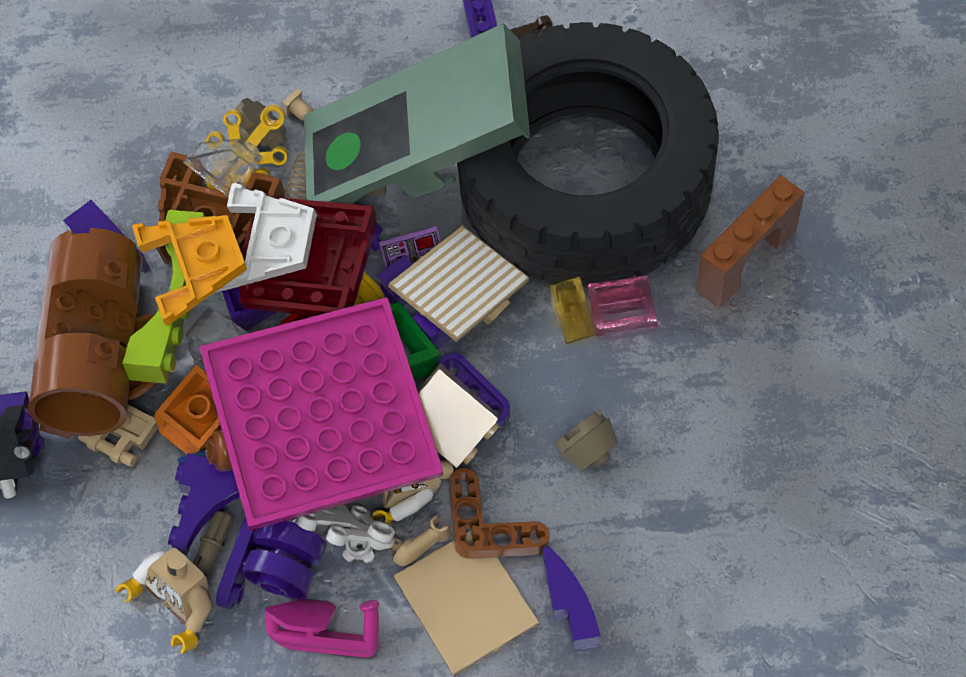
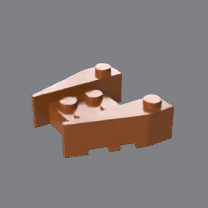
[156,151,286,264]

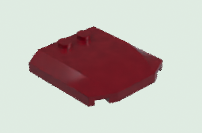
[238,197,376,316]

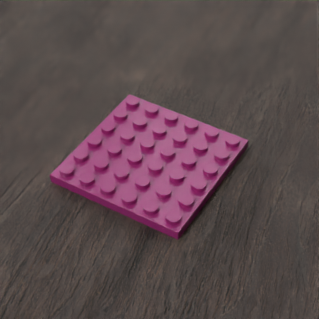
[199,297,443,531]

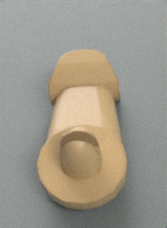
[391,516,451,566]

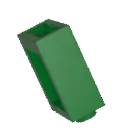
[390,302,441,381]

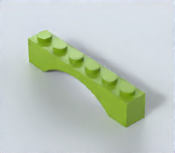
[122,210,205,384]

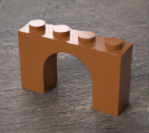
[696,175,805,309]

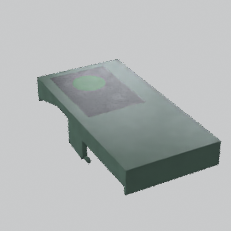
[304,23,530,204]

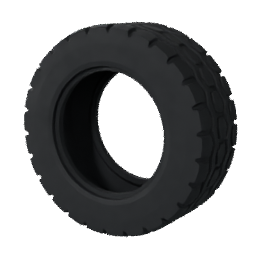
[457,22,719,288]

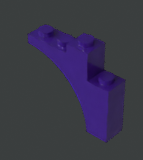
[168,453,240,557]

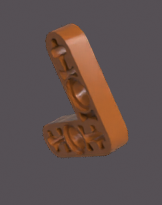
[449,468,550,559]

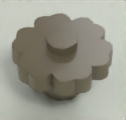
[234,98,287,149]

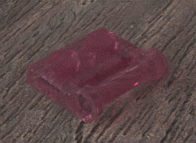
[587,275,657,338]

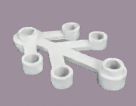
[297,504,395,550]

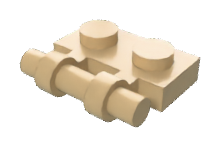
[78,405,158,467]

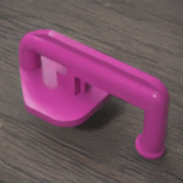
[265,599,379,657]

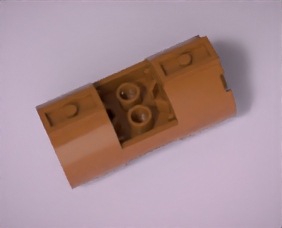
[28,228,142,439]

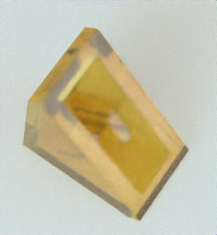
[550,277,596,344]

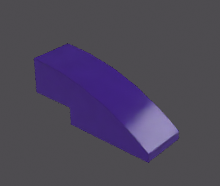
[543,547,601,651]

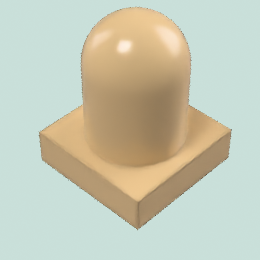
[282,88,313,121]

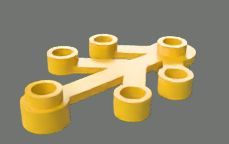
[206,104,289,193]

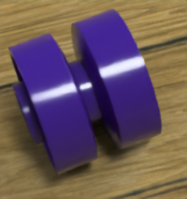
[241,521,327,600]

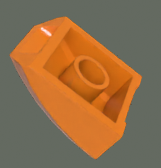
[154,365,221,455]

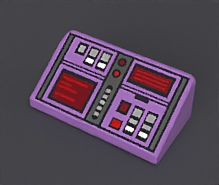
[379,226,441,268]

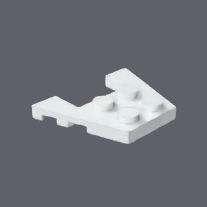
[215,183,317,293]

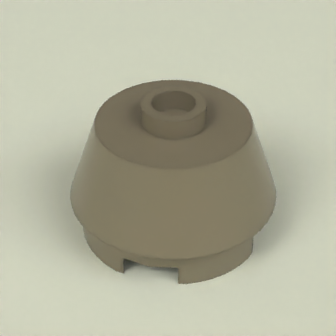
[553,409,618,471]

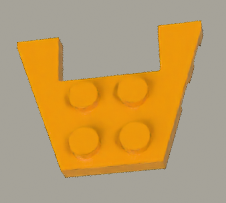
[132,215,247,326]

